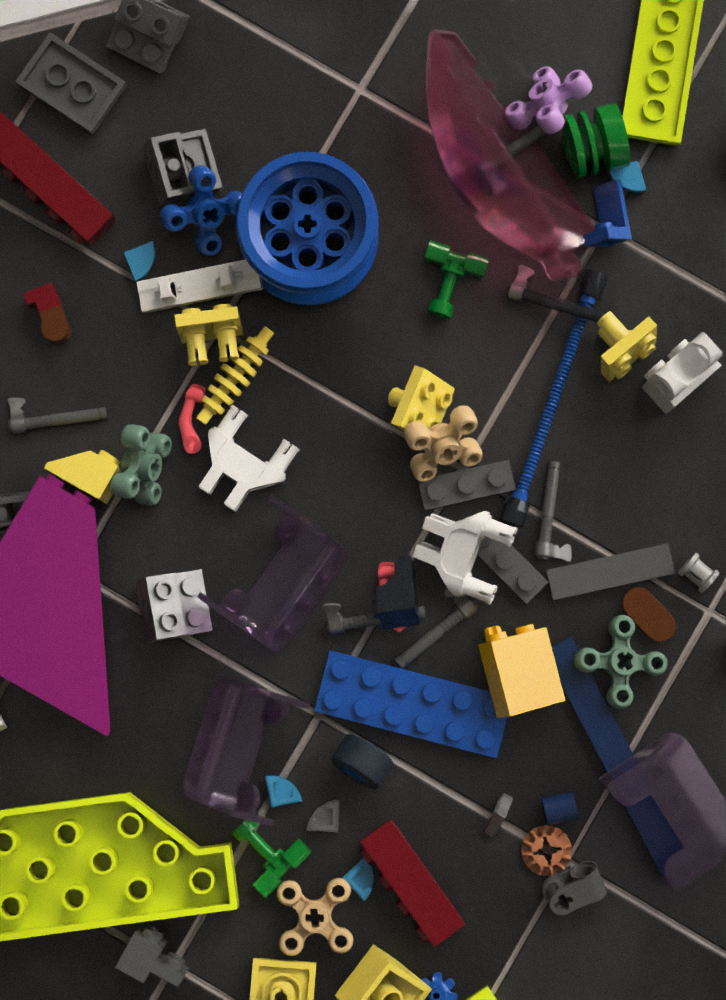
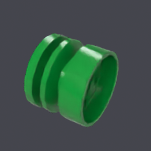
[562,103,630,179]

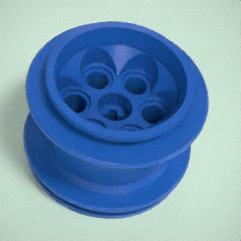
[236,152,379,305]

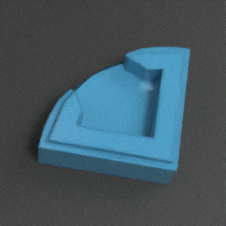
[607,161,646,193]
[124,241,156,283]
[265,775,303,808]
[342,857,374,901]

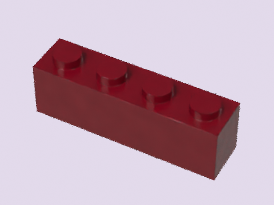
[359,818,466,947]

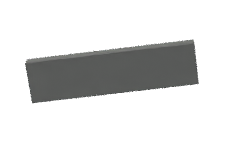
[546,543,675,601]

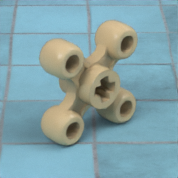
[404,405,483,482]
[277,877,354,956]

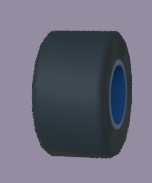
[331,734,393,789]

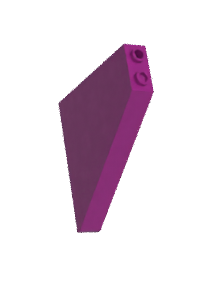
[0,473,111,736]

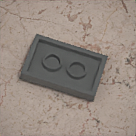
[15,32,127,135]

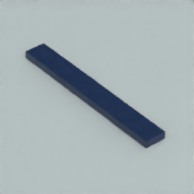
[552,637,690,876]

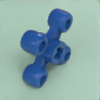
[159,165,243,256]

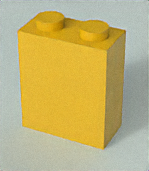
[478,624,565,718]

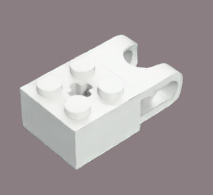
[642,332,723,414]

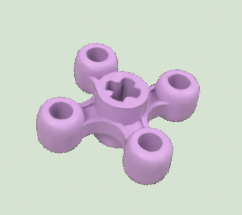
[504,66,593,134]

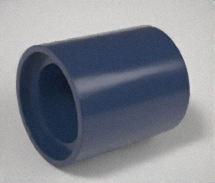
[541,792,579,826]

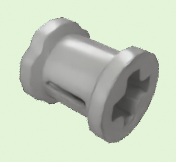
[678,552,720,594]

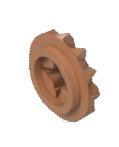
[521,825,572,876]

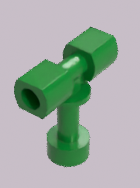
[424,240,489,319]
[232,816,312,898]

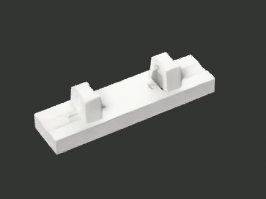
[137,259,263,313]

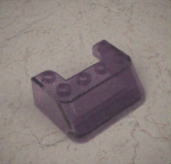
[598,733,726,892]

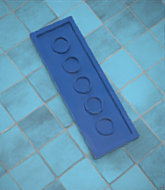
[314,650,507,758]

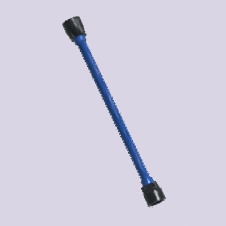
[499,269,609,528]

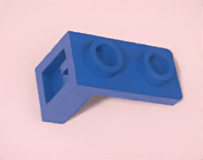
[583,180,632,247]

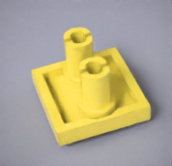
[175,304,243,366]
[597,311,657,382]

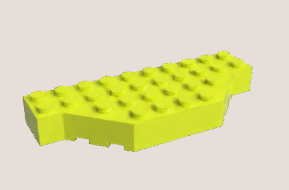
[0,792,240,941]

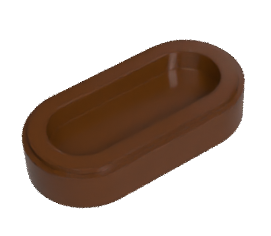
[622,587,676,642]

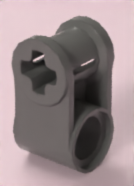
[541,861,607,915]

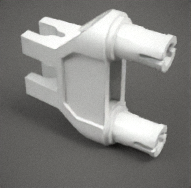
[198,405,300,512]
[413,511,517,605]

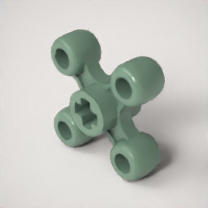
[110,424,172,506]
[574,615,668,709]

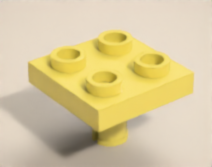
[388,366,455,431]
[250,957,317,1000]

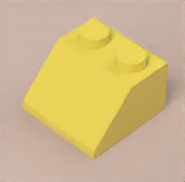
[44,450,122,504]
[335,944,432,1000]

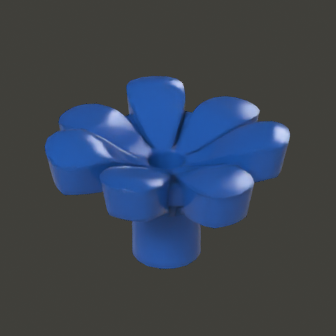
[421,972,458,1000]

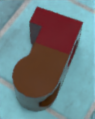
[23,282,71,345]

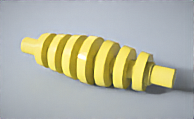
[196,326,274,425]

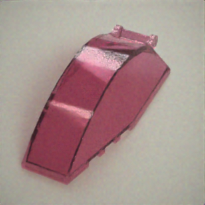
[426,29,595,281]

